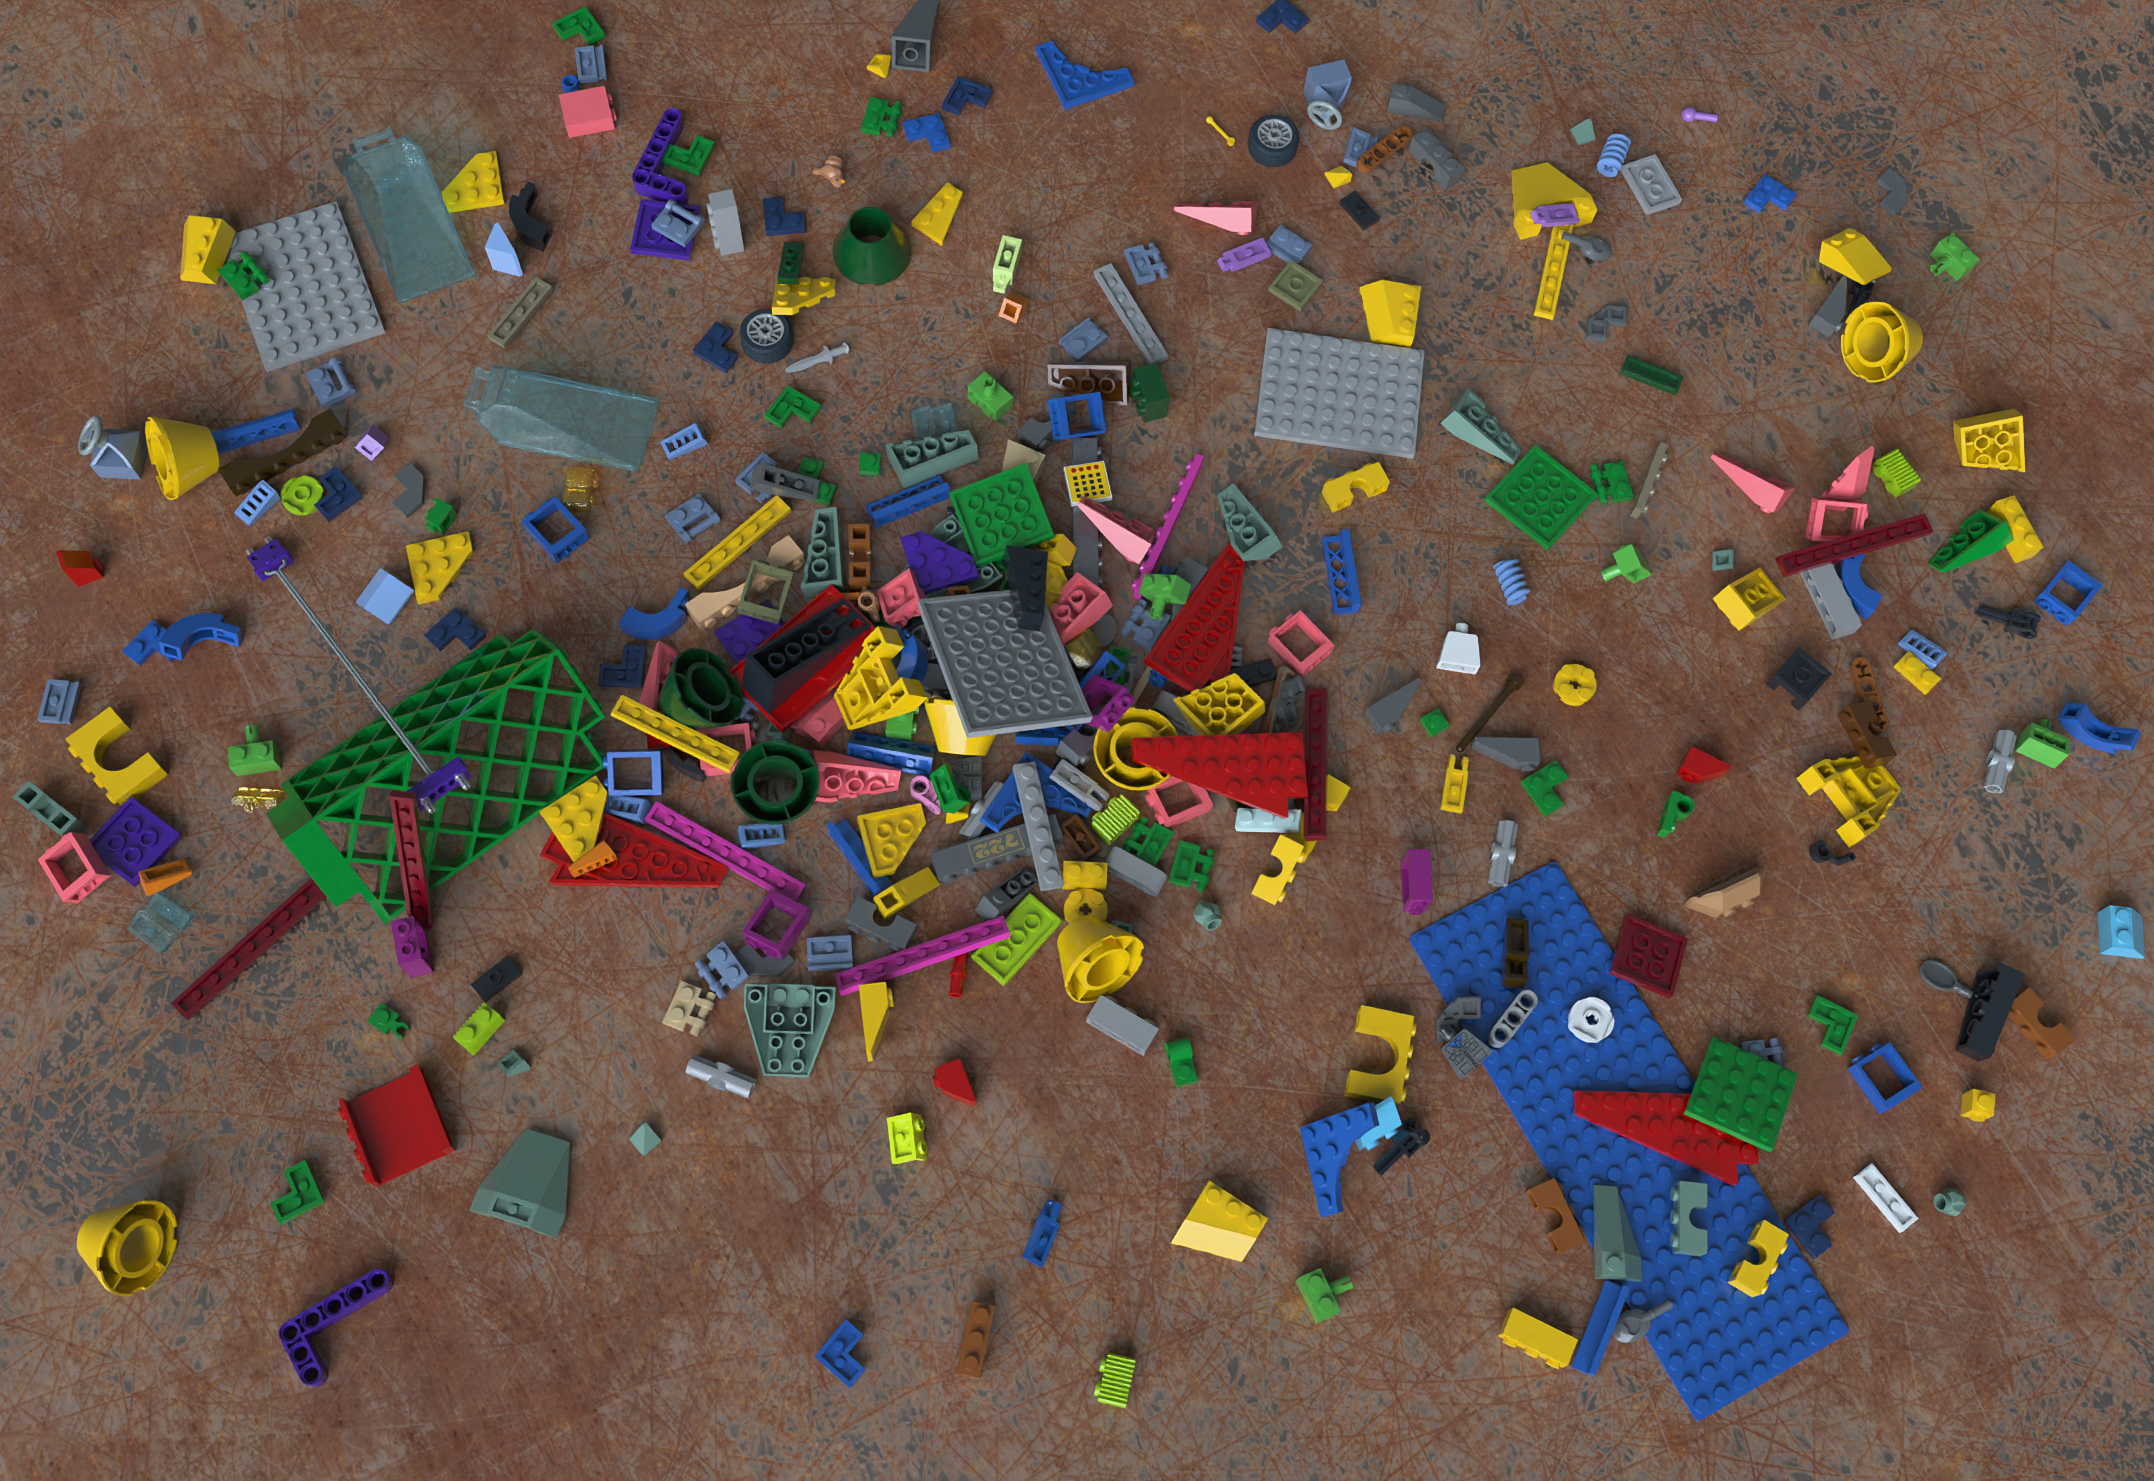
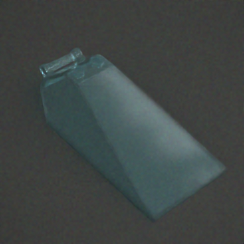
[343,126,475,304]
[462,365,660,472]

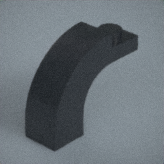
[509,181,552,252]

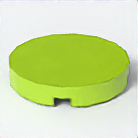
[281,475,325,515]

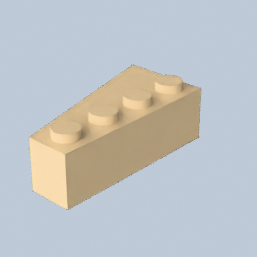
[1002,439,1046,485]

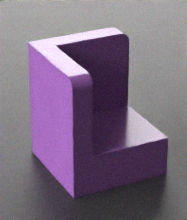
[355,424,389,461]

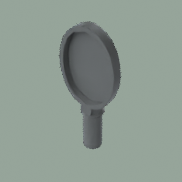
[1561,231,1612,261]
[1089,592,1116,648]
[1919,960,1978,998]
[1612,1299,1673,1343]

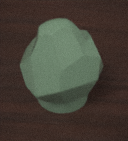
[1193,900,1222,931]
[1934,1188,1967,1216]

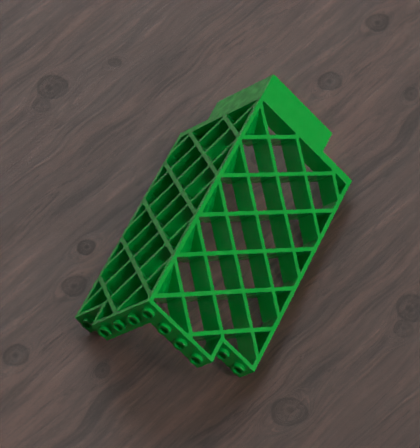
[266,628,605,924]

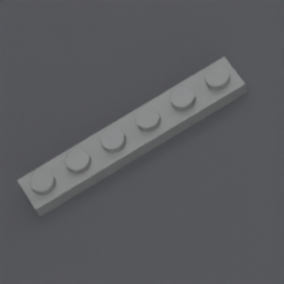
[1093,263,1168,365]
[1012,762,1064,891]

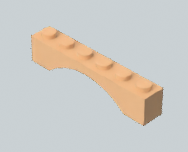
[685,535,805,631]

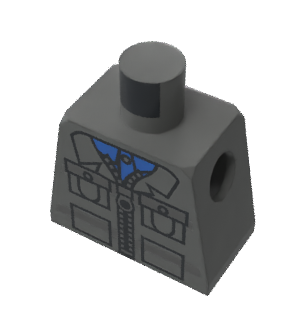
[947,756,982,802]
[1438,1023,1493,1080]

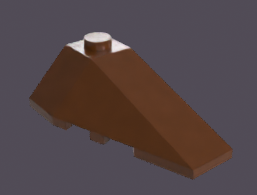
[1047,360,1131,406]

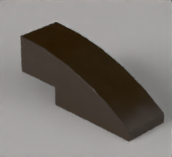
[1501,917,1529,989]

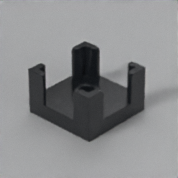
[1766,647,1832,711]

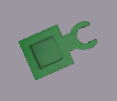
[367,1003,410,1039]

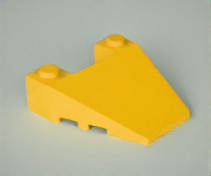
[1511,162,1597,240]
[834,626,928,730]
[1796,756,1901,848]

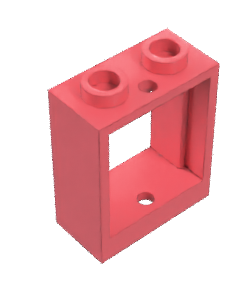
[1805,497,1868,542]
[1267,610,1335,678]
[697,723,756,777]
[1145,776,1213,829]
[38,832,111,903]

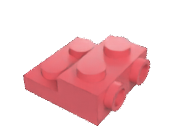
[876,568,926,627]

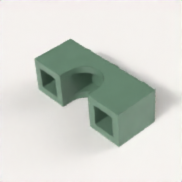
[13,780,86,836]
[1670,1181,1707,1256]

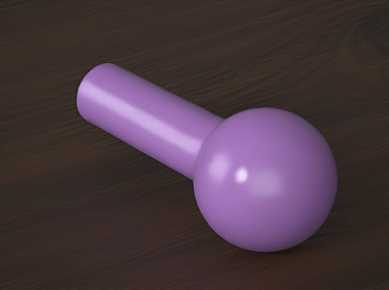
[1681,107,1718,122]

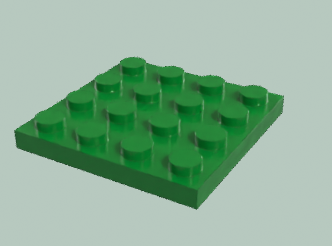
[1484,445,1599,551]
[949,463,1055,568]
[1684,1036,1798,1153]

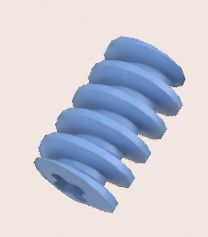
[1597,134,1631,177]
[1493,559,1530,605]

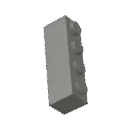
[706,189,744,256]
[1800,563,1862,640]

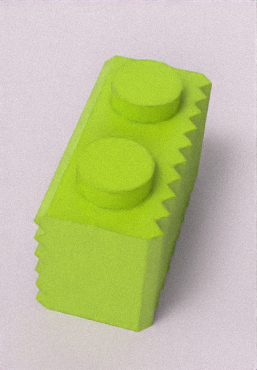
[1872,449,1921,498]
[1091,794,1141,846]
[453,1003,505,1056]
[1094,1352,1136,1408]

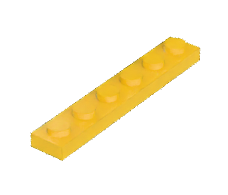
[1533,225,1573,320]
[683,495,791,590]
[611,695,740,773]

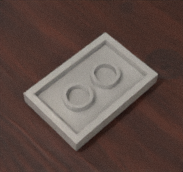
[1620,154,1682,215]

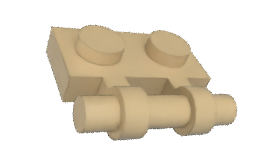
[662,981,716,1036]

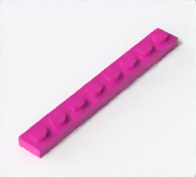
[1131,453,1204,600]
[644,801,806,902]
[834,915,1011,996]

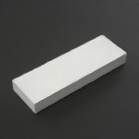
[1853,1163,1919,1233]

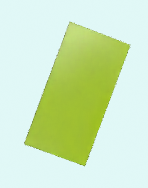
[971,893,1063,986]

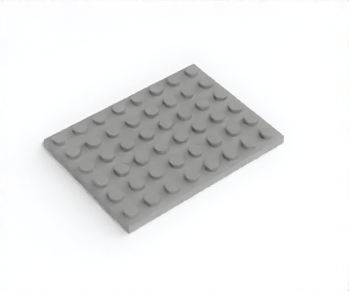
[226,201,385,372]
[1254,328,1425,459]
[917,590,1092,738]

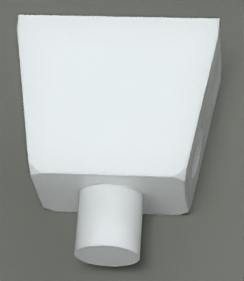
[1436,623,1480,674]

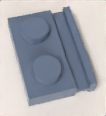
[575,44,607,84]
[1343,127,1378,168]
[1266,225,1312,264]
[1059,317,1108,362]
[37,679,82,725]
[807,935,853,972]

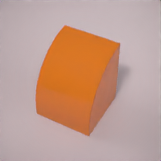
[998,292,1030,323]

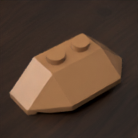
[1685,863,1767,918]

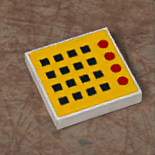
[1063,461,1112,507]

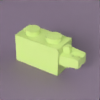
[993,235,1022,294]

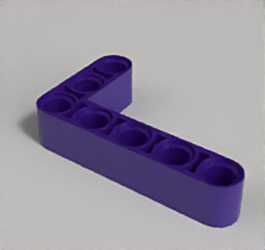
[632,108,688,205]
[279,1269,394,1387]

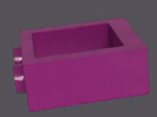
[1082,675,1135,733]
[1400,849,1433,915]
[742,889,811,960]
[391,916,434,978]

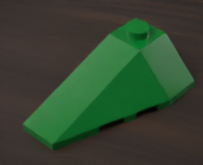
[1928,509,2013,573]

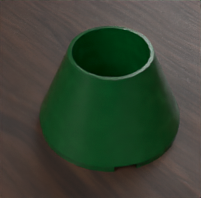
[832,207,911,286]
[658,648,743,730]
[731,740,820,825]

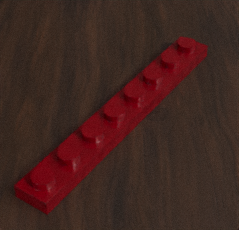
[1775,513,1933,577]
[1304,688,1328,841]
[389,790,434,928]
[171,878,327,1021]

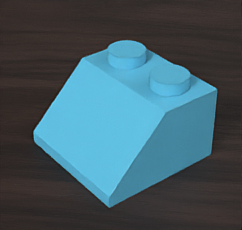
[2097,905,2145,959]
[1355,1097,1402,1151]

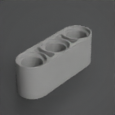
[1151,691,1200,736]
[1103,846,1168,896]
[1487,990,1538,1048]

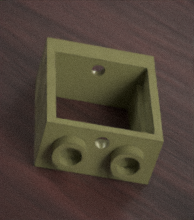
[738,560,794,625]

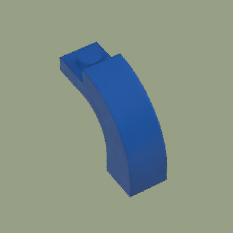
[1836,553,1882,619]
[618,587,690,640]
[159,613,243,661]
[892,625,928,683]
[2058,702,2142,754]

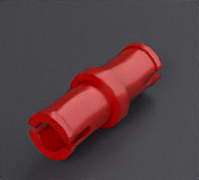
[948,953,969,998]

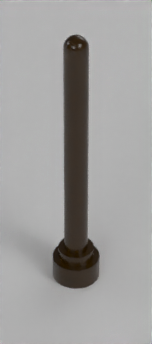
[1456,673,1525,753]

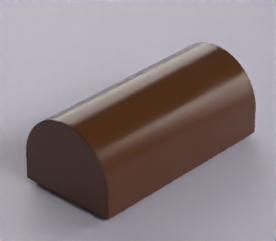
[1059,814,1102,862]

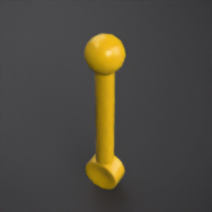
[1206,116,1235,146]

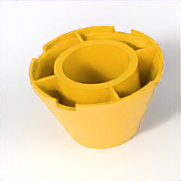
[1841,302,1923,382]
[145,416,219,500]
[924,698,997,756]
[1093,707,1178,790]
[1057,915,1144,1003]
[77,1200,177,1296]

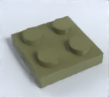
[1268,260,1323,311]

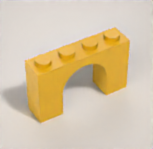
[66,707,168,806]
[1344,1005,1416,1107]

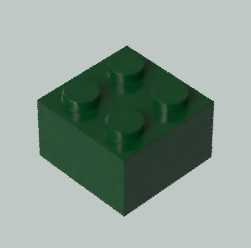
[1129,363,1170,423]

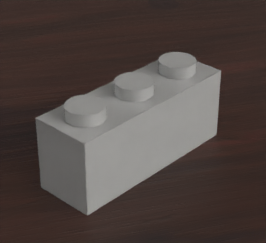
[1086,995,1159,1056]

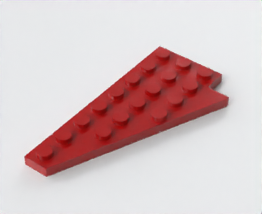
[1144,543,1245,693]
[1131,732,1308,819]
[540,812,729,888]
[1573,1091,1759,1185]

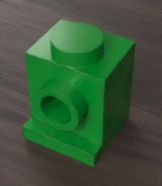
[425,497,458,535]

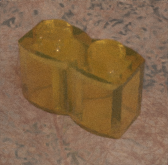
[563,467,598,512]
[1064,627,1102,669]

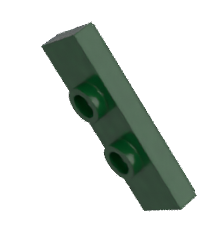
[777,242,804,285]
[1620,355,1684,396]

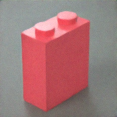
[559,86,617,138]

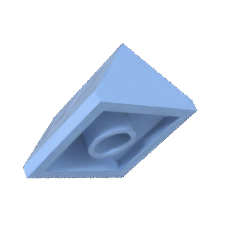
[485,223,523,276]
[355,568,414,625]

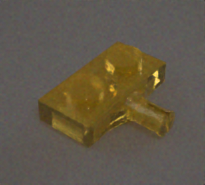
[232,787,284,813]

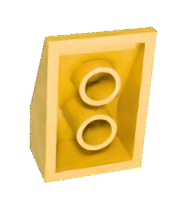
[1819,228,1892,285]
[1713,568,1786,631]
[859,982,894,1062]

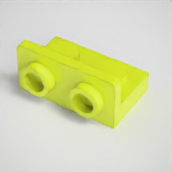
[887,1113,928,1164]

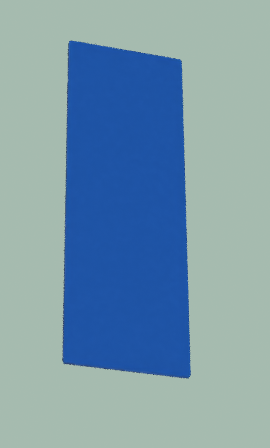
[1409,862,1849,1421]

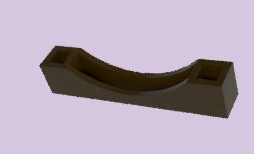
[218,408,348,497]

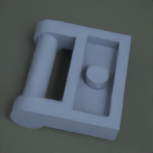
[651,199,705,247]
[305,357,356,408]
[665,493,721,544]

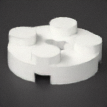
[1568,997,1614,1043]

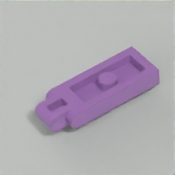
[1530,203,1580,227]
[1217,237,1271,272]

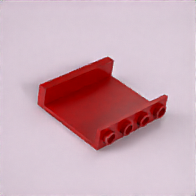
[338,1064,456,1187]

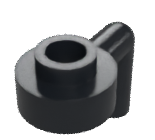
[1809,840,1856,866]

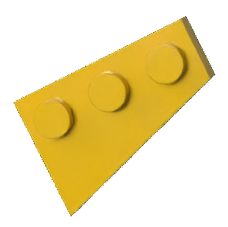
[911,182,963,246]

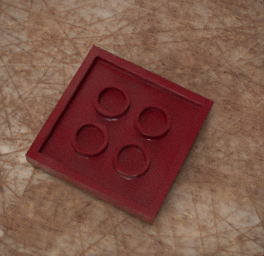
[1608,914,1688,999]

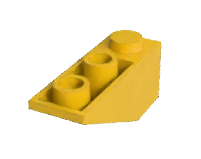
[873,867,940,920]

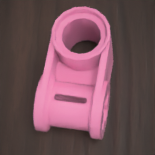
[910,776,941,815]

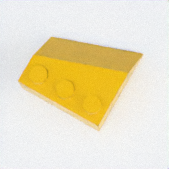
[180,215,236,284]
[1359,280,1421,348]
[1953,409,2025,472]
[1173,673,1265,735]
[1171,1181,1268,1262]

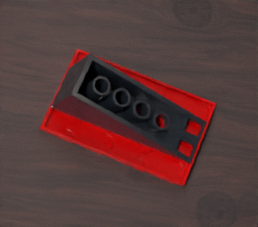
[729,584,876,733]

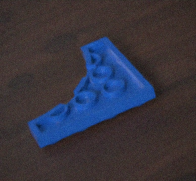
[1035,41,1134,110]
[979,752,1092,833]
[1299,1103,1380,1217]

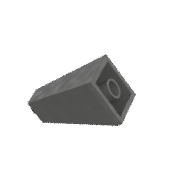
[892,0,939,73]

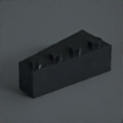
[1002,545,1048,632]
[1955,963,2024,1061]

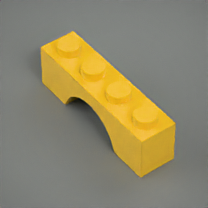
[1285,774,1351,862]

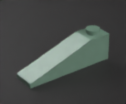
[1440,388,1521,464]
[1217,483,1283,561]
[1593,1185,1642,1282]

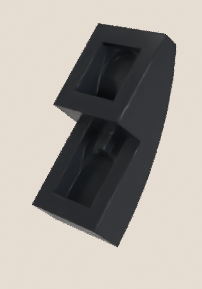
[663,747,706,782]

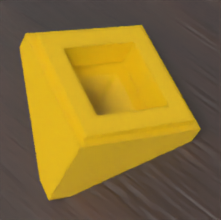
[866,54,891,78]
[1325,166,1352,189]
[946,802,970,824]

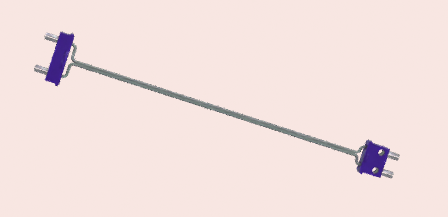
[246,536,471,814]

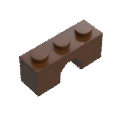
[1838,701,1897,769]

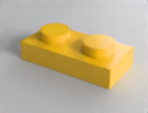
[1893,651,1941,695]

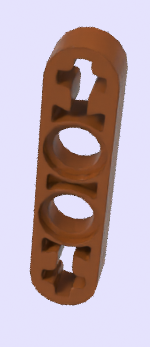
[1356,125,1413,174]
[1849,657,1889,736]

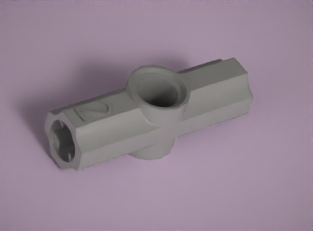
[1983,730,2017,793]
[959,781,1004,842]
[1488,820,1518,887]
[685,1054,756,1099]

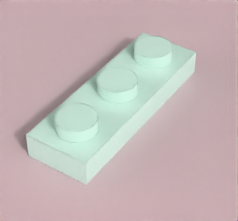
[1235,808,1302,833]

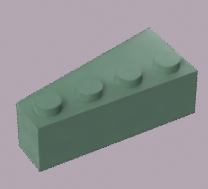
[885,430,978,489]
[800,507,847,598]

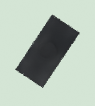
[1339,191,1380,231]
[471,956,522,1003]

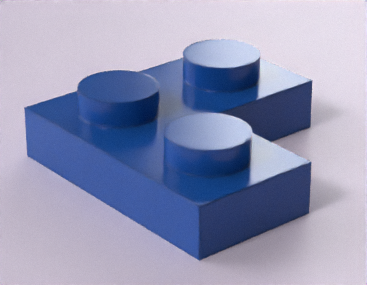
[902,113,950,153]
[1744,174,1797,213]
[122,620,175,666]
[814,1320,866,1388]

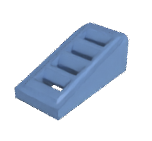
[660,423,709,460]
[234,480,281,527]
[1898,630,1948,670]
[604,794,652,825]
[737,823,786,850]

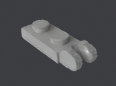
[1049,759,1109,811]

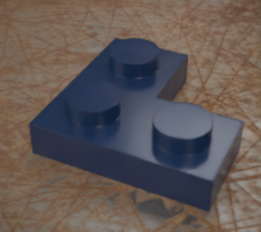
[1256,0,1309,34]
[942,76,993,116]
[762,197,806,236]
[693,321,738,374]
[314,466,363,522]
[424,607,486,652]
[598,645,646,688]
[1783,1194,1835,1259]

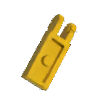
[1440,754,1469,814]

